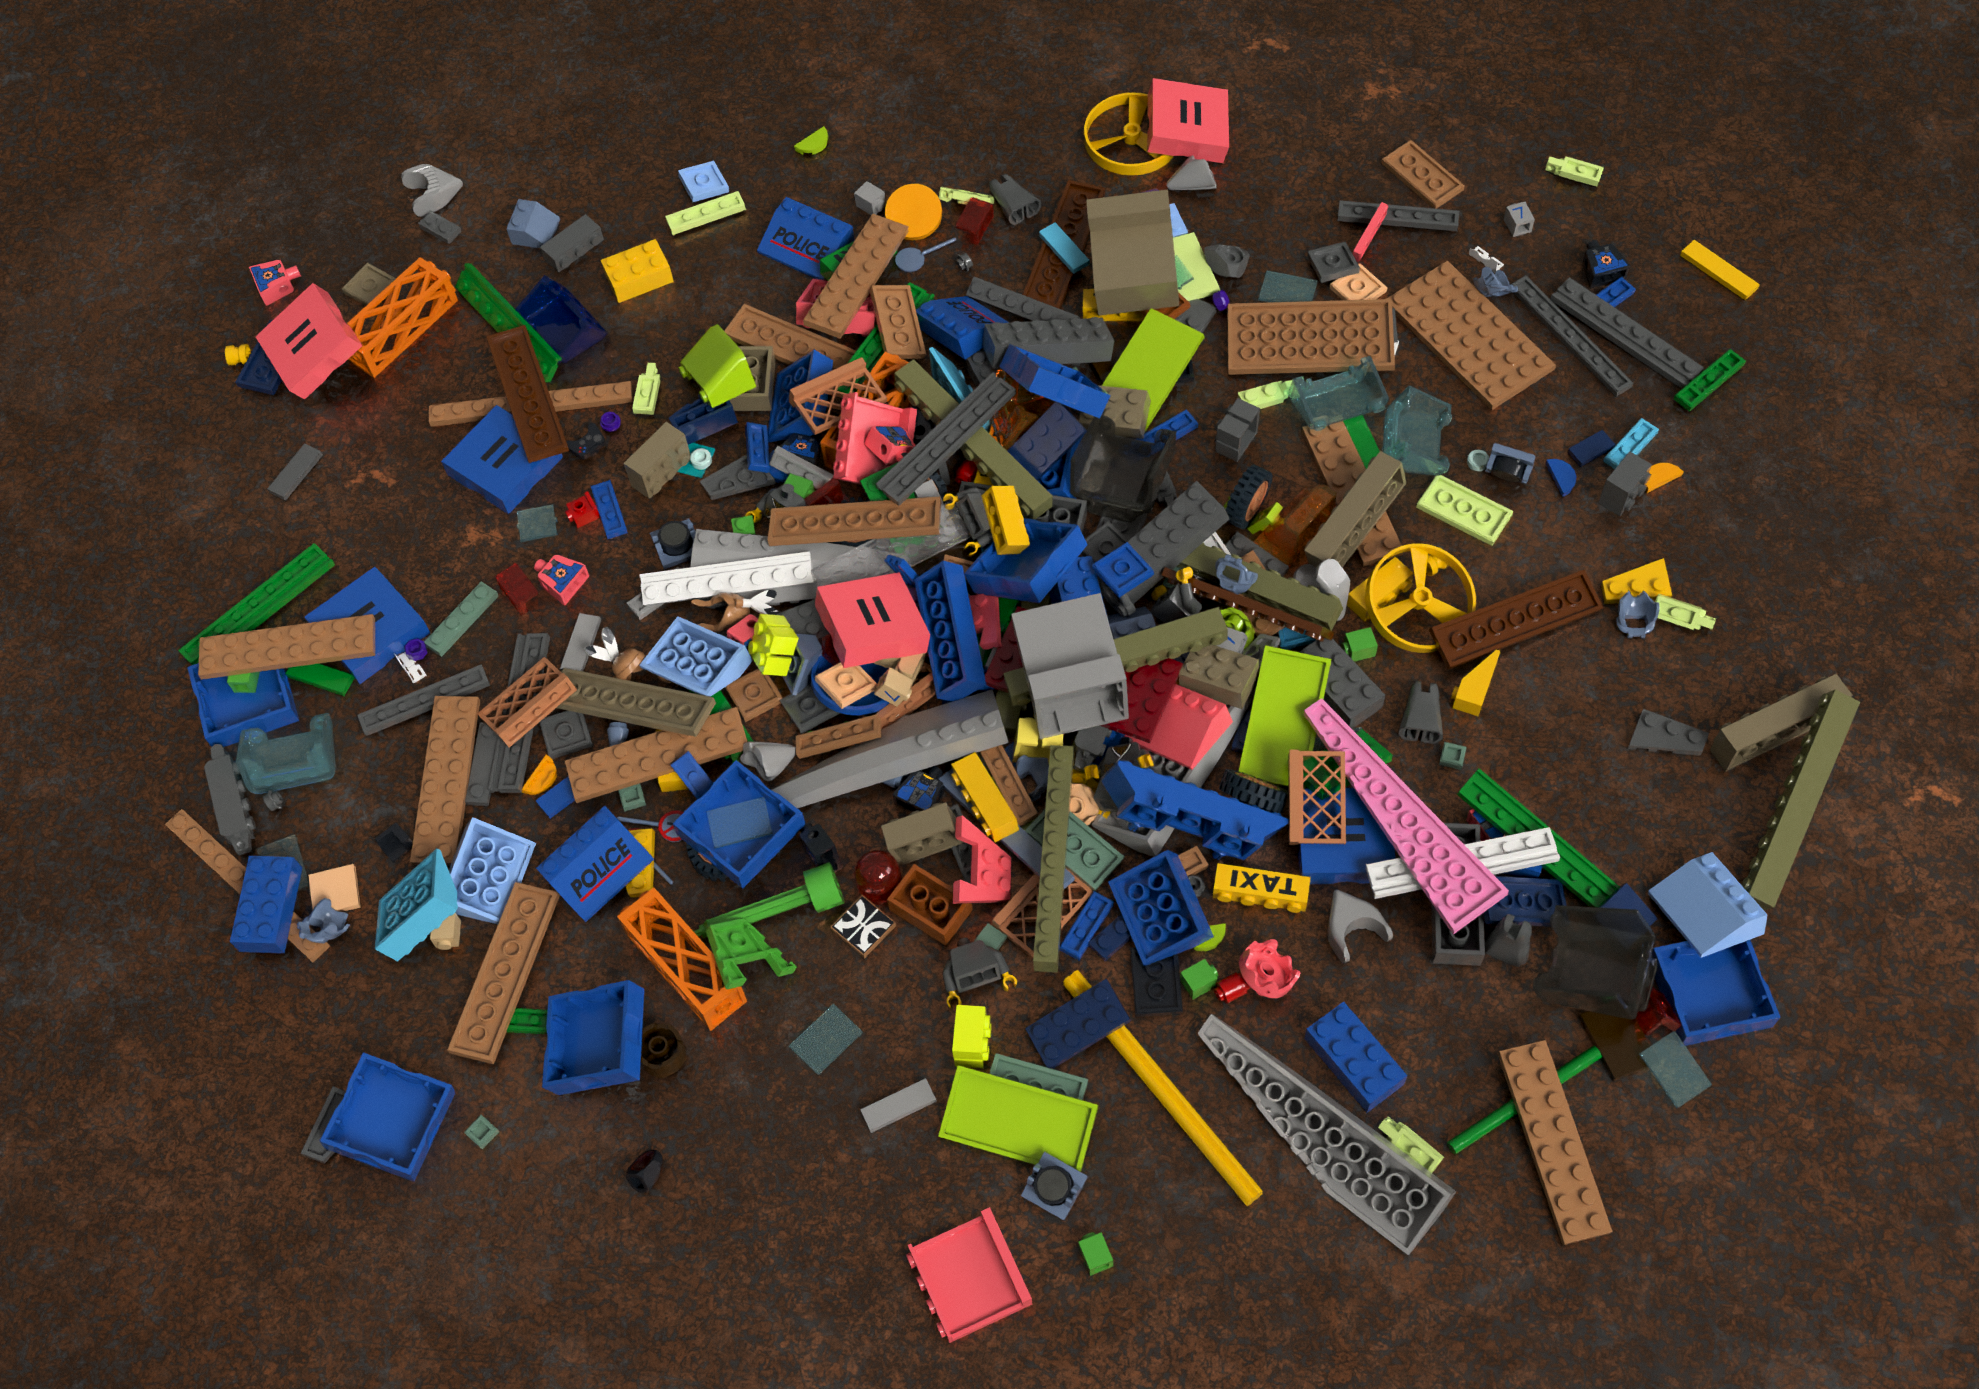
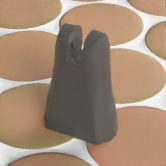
[989,173,1041,225]
[1398,681,1443,744]
[1484,914,1532,967]

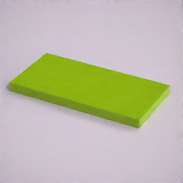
[1102,308,1204,432]
[1239,645,1332,789]
[938,1065,1099,1172]

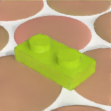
[1247,502,1283,534]

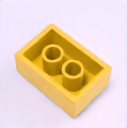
[601,239,674,303]

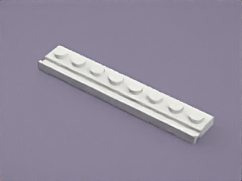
[640,552,814,606]
[1366,827,1560,899]

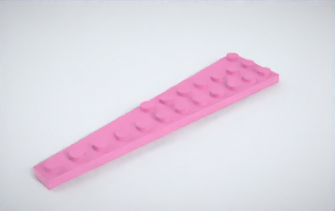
[1304,698,1509,934]

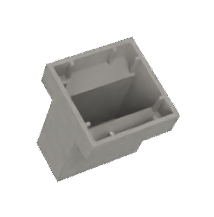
[1011,593,1129,739]

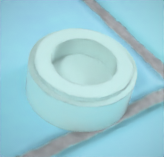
[690,448,712,470]
[1467,450,1489,471]

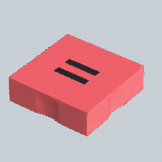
[1147,78,1229,163]
[256,283,363,399]
[815,572,930,668]

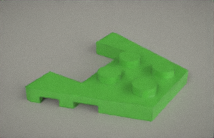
[706,918,797,990]

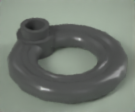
[1097,574,1136,618]

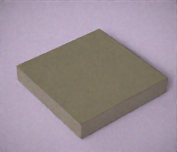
[342,263,396,306]

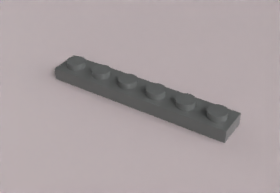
[1337,201,1459,231]
[966,277,1080,321]
[357,664,490,736]

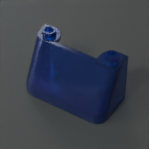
[515,275,608,364]

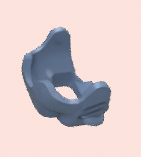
[1473,267,1518,297]
[1215,554,1258,595]
[1616,591,1660,638]
[1016,755,1049,802]
[297,898,350,943]

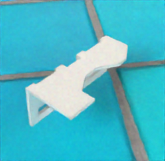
[1469,246,1504,273]
[394,652,427,683]

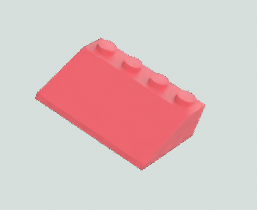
[796,279,877,337]
[1124,684,1233,770]

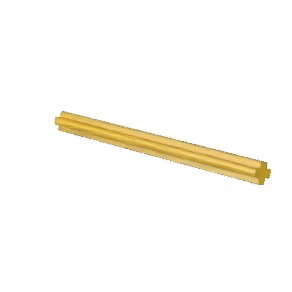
[1063,970,1263,1206]

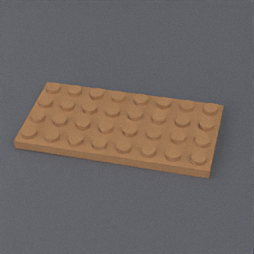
[1386,260,1556,410]
[1228,299,1395,375]

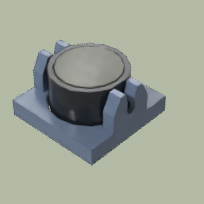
[1486,443,1536,484]
[650,519,696,570]
[1021,1152,1088,1221]

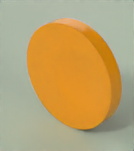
[885,184,942,240]

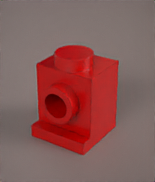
[565,491,600,528]

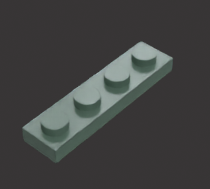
[424,581,499,657]

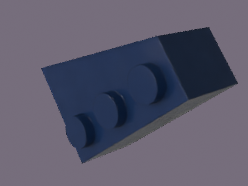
[669,394,738,445]

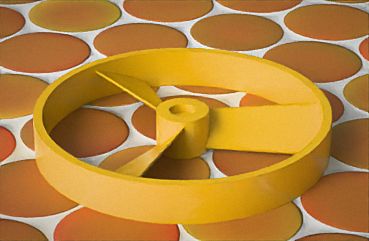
[1084,93,1174,175]
[1365,544,1476,653]

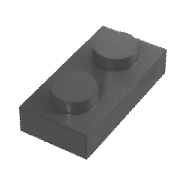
[418,211,462,244]

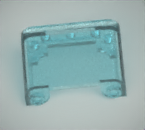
[1288,356,1389,431]
[1383,385,1452,476]
[236,713,336,794]

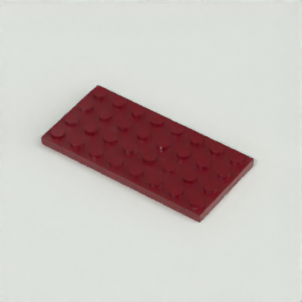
[985,606,1183,743]

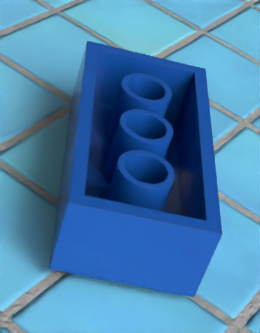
[1049,556,1109,622]
[230,856,302,953]
[1304,1002,1407,1113]

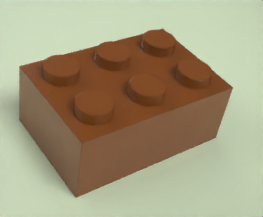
[887,864,973,946]

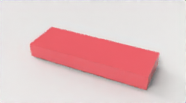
[1353,202,1388,262]

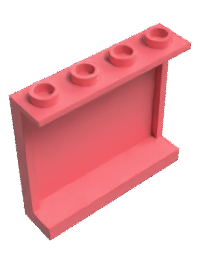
[833,392,917,485]
[906,1207,1032,1343]

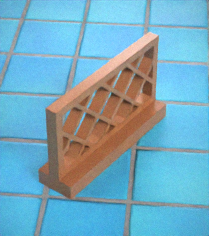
[789,357,887,435]
[478,657,577,748]
[857,661,936,730]
[1288,750,1346,845]
[991,868,1093,959]

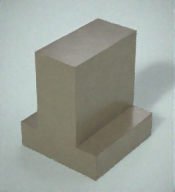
[1086,189,1180,316]

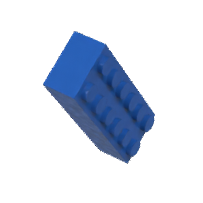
[914,561,986,702]

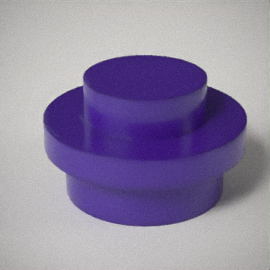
[600,412,621,432]

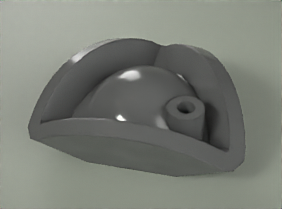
[1204,244,1249,278]

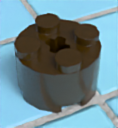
[641,1023,687,1078]

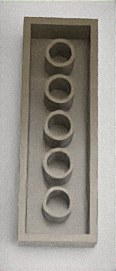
[1304,451,1406,568]
[1710,674,1853,772]

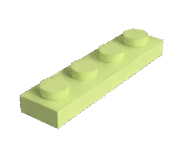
[665,191,746,235]

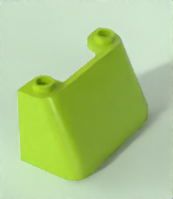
[678,324,756,408]

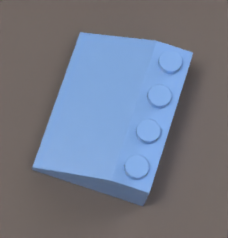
[639,616,753,697]
[449,817,536,924]
[1648,852,1767,958]

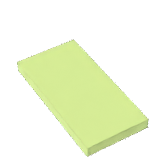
[1173,232,1220,301]
[1416,473,1514,546]

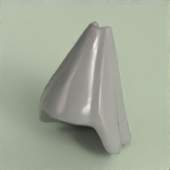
[1167,155,1217,190]
[740,742,796,781]

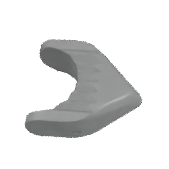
[401,164,463,217]
[1293,559,1350,621]
[1327,890,1393,963]

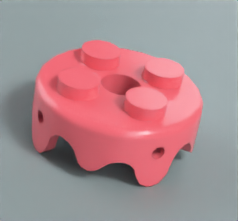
[1239,939,1300,999]

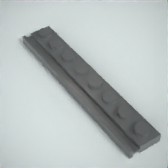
[1550,277,1704,389]
[876,372,1016,506]
[488,633,550,793]

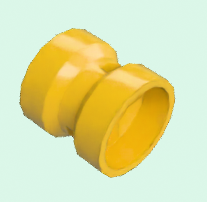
[225,344,251,366]
[1426,547,1449,576]

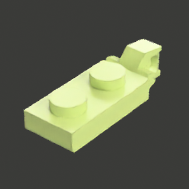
[1545,156,1603,187]
[939,187,995,208]
[632,363,660,415]
[1237,380,1297,409]
[1655,594,1716,630]
[1378,1117,1444,1173]

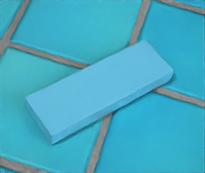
[1039,222,1090,274]
[1603,418,1659,469]

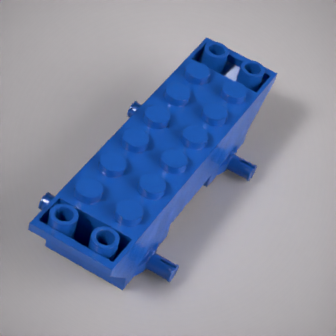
[1101,760,1289,860]

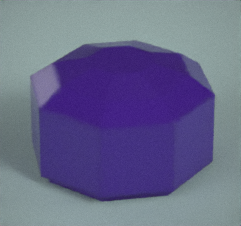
[1212,290,1230,311]
[405,638,428,661]

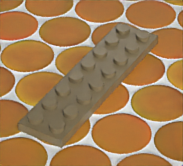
[556,668,716,737]

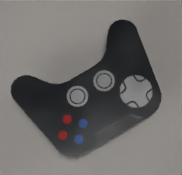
[566,423,606,460]

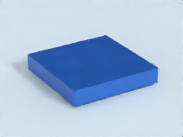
[1092,542,1154,598]

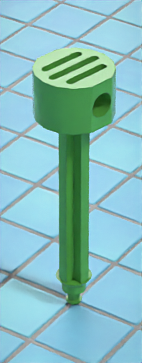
[693,862,844,938]

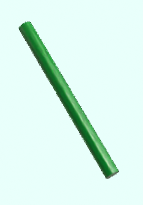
[1447,1046,1602,1155]

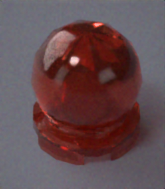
[854,850,902,905]

